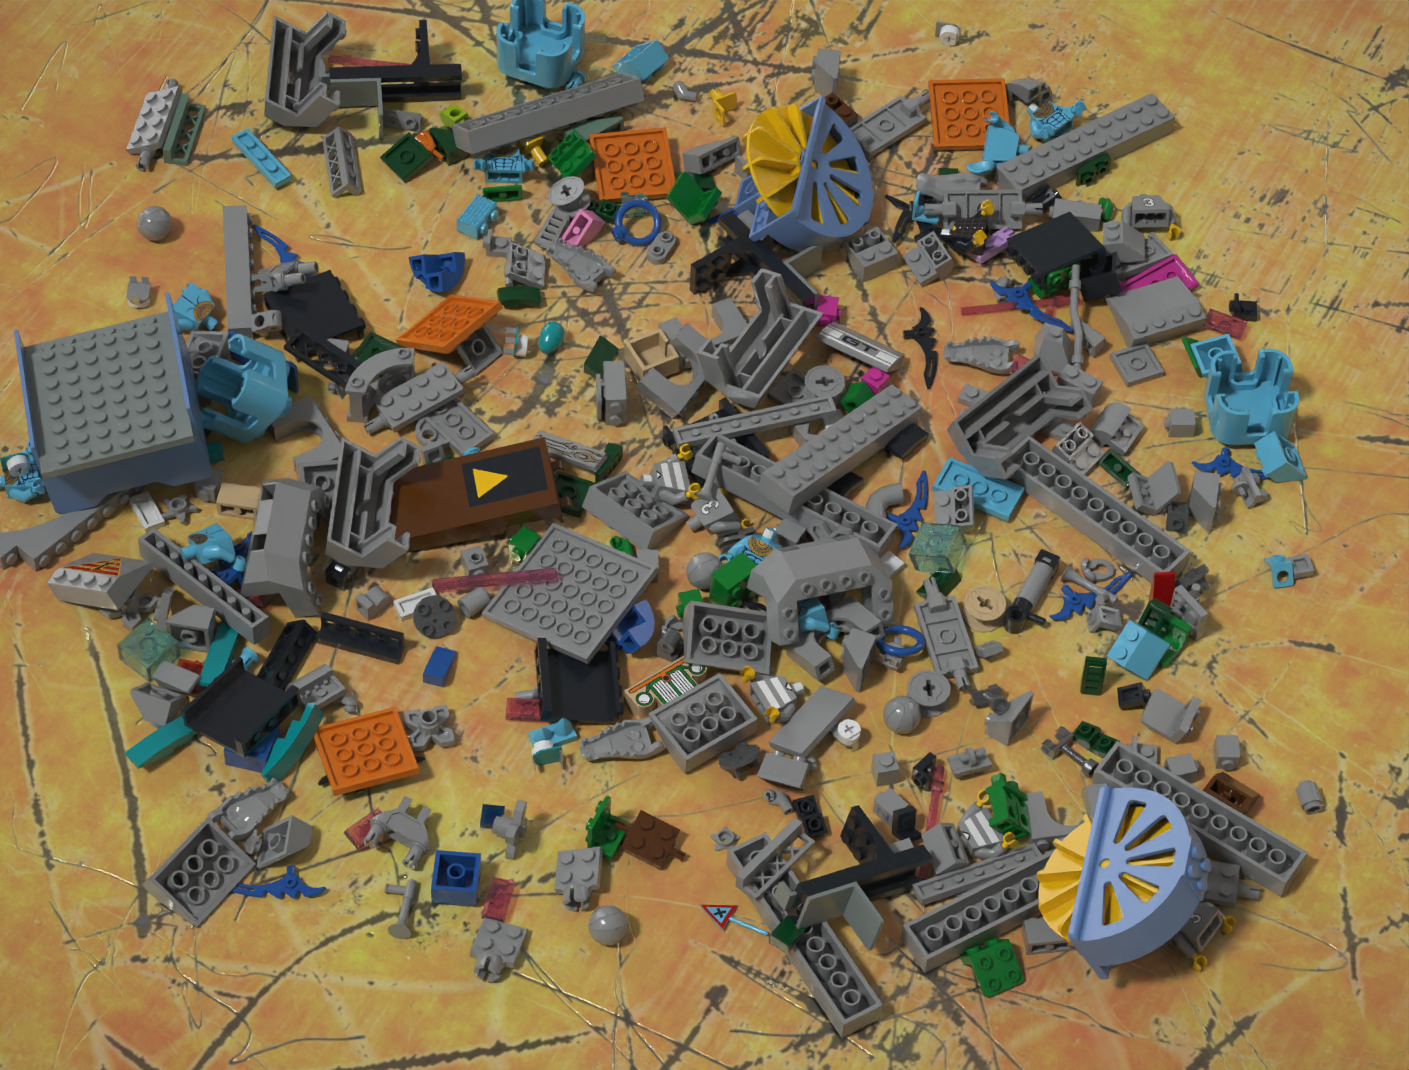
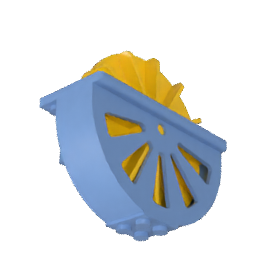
[734,96,875,252]
[1036,785,1211,979]

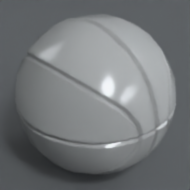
[137,206,172,241]
[686,552,723,590]
[883,696,921,734]
[588,905,628,945]

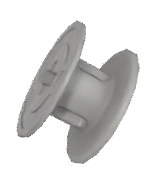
[548,176,591,218]
[803,365,845,407]
[907,670,951,718]

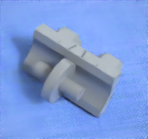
[1231,467,1268,509]
[947,747,992,779]

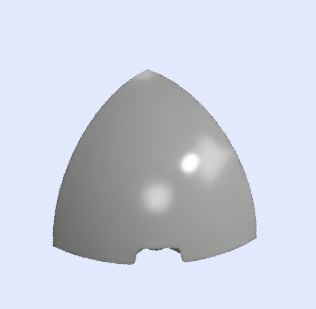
[1005,78,1052,107]

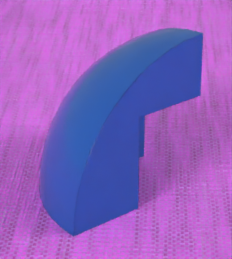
[409,252,465,292]
[604,600,655,654]

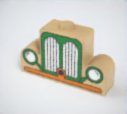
[624,656,707,719]

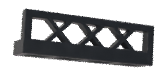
[284,322,362,389]
[316,612,405,665]
[257,619,317,691]

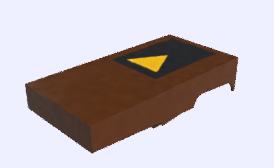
[389,437,573,552]

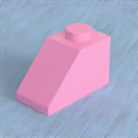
[562,209,605,247]

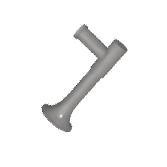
[694,442,742,501]
[1061,563,1118,605]
[385,879,417,939]

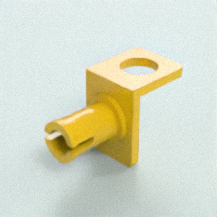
[709,88,737,125]
[516,135,549,167]

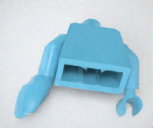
[966,111,1029,176]

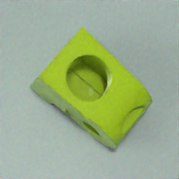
[439,105,469,130]

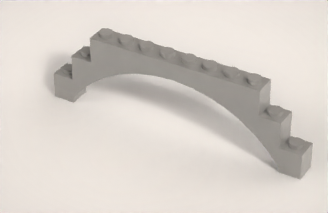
[0,484,148,572]

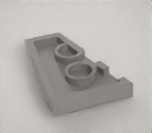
[1121,232,1174,279]

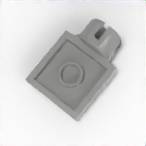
[554,846,603,912]
[470,917,528,982]

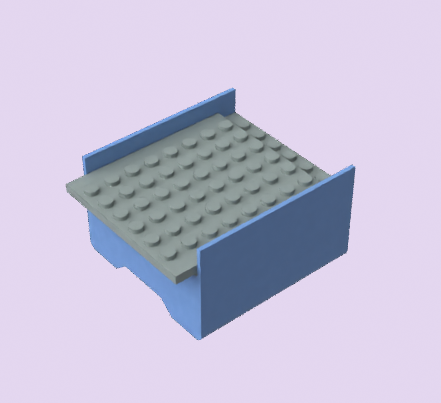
[14,292,212,514]

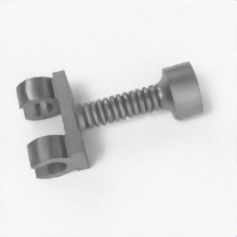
[968,684,1008,714]
[1040,726,1099,777]

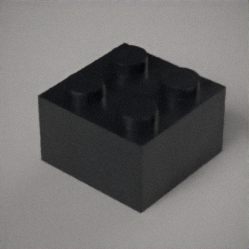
[1079,252,1124,302]

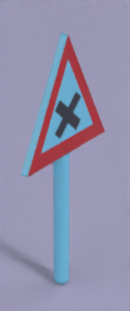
[700,905,769,936]

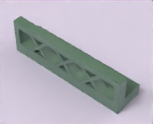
[163,93,206,166]

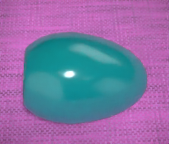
[539,321,565,354]

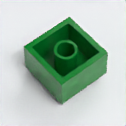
[709,552,757,608]

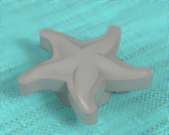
[162,494,198,524]

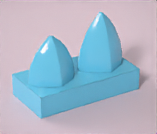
[528,718,577,748]

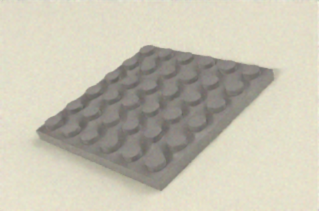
[482,523,658,664]

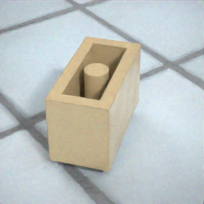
[216,482,261,520]

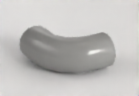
[865,483,904,519]

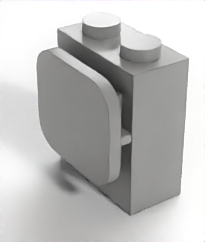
[596,361,627,426]

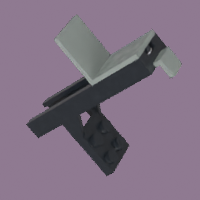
[321,20,462,138]
[690,211,823,311]
[774,805,933,951]

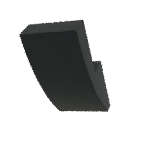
[885,423,929,459]
[827,471,864,499]
[792,795,828,838]

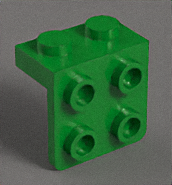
[667,171,722,225]
[1027,261,1081,300]
[1146,613,1192,667]
[585,795,631,862]
[960,936,1024,997]

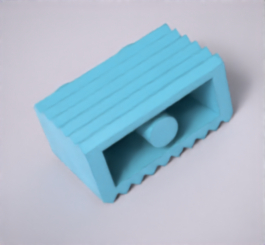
[456,194,499,240]

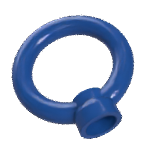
[611,199,662,246]
[875,625,925,656]

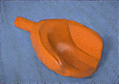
[415,130,444,160]

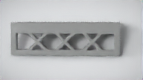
[322,126,362,198]
[736,818,815,902]

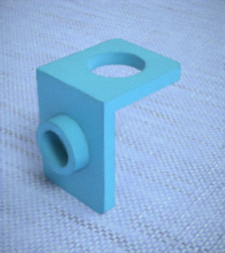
[912,191,940,224]
[1264,555,1294,588]

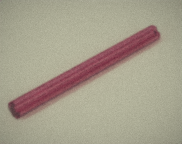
[432,568,557,591]

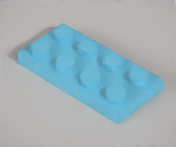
[932,457,1025,522]

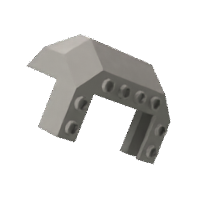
[264,11,347,127]
[697,268,823,408]
[947,352,1093,480]
[325,437,421,568]
[240,478,332,617]
[747,534,894,646]

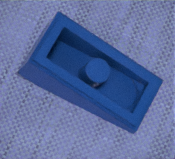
[423,646,457,687]

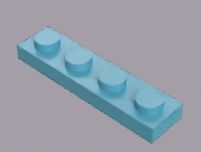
[231,128,292,189]

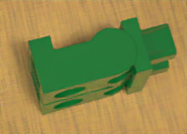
[986,773,1032,840]

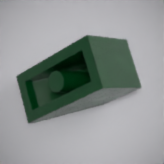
[429,127,469,166]

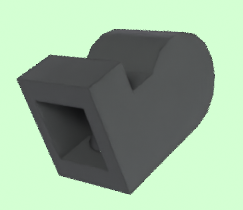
[656,628,684,662]

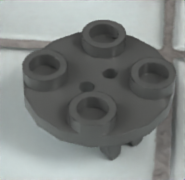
[1174,564,1209,595]
[413,595,455,638]
[718,741,761,779]

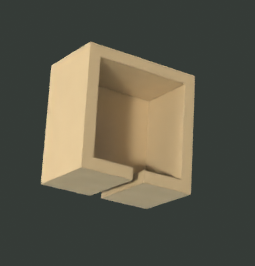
[624,328,679,381]

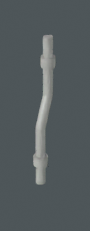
[1069,264,1084,370]

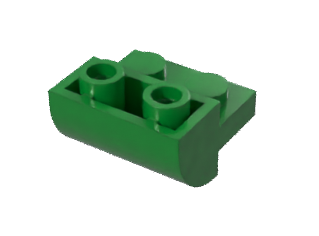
[548,129,597,178]

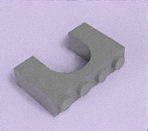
[1048,198,1102,261]
[658,298,748,370]
[635,323,717,419]
[267,396,341,474]
[785,596,885,681]
[1024,783,1107,851]

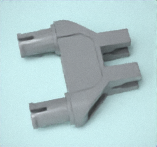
[251,261,319,292]
[363,796,431,870]

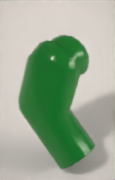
[1098,197,1114,222]
[610,536,634,557]

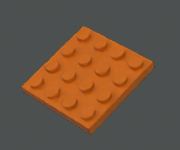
[928,78,1010,151]
[589,127,676,203]
[395,294,503,354]
[313,707,419,796]

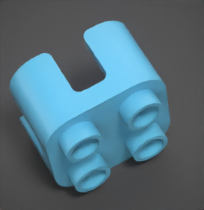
[496,0,585,90]
[196,334,292,444]
[1204,349,1299,445]

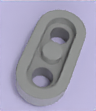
[647,231,676,265]

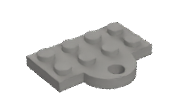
[416,398,494,456]

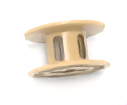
[962,586,1006,633]

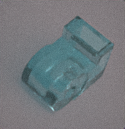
[620,192,649,218]

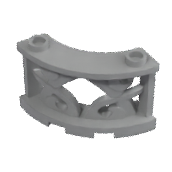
[345,348,416,423]

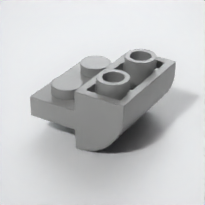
[902,231,954,287]
[1089,402,1144,456]
[1052,421,1105,474]
[934,485,975,534]
[286,664,346,709]

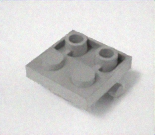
[504,242,546,290]
[1170,583,1208,641]

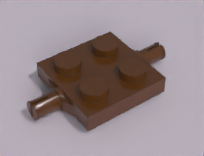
[615,810,686,870]

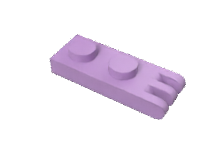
[968,227,1018,264]

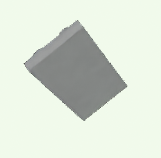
[769,686,856,758]

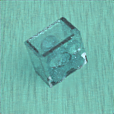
[909,522,967,573]
[117,618,181,682]

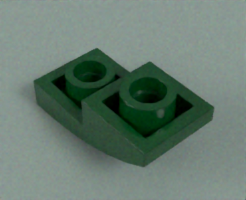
[1076,153,1111,187]
[586,199,621,222]
[497,286,542,309]
[1072,721,1120,758]

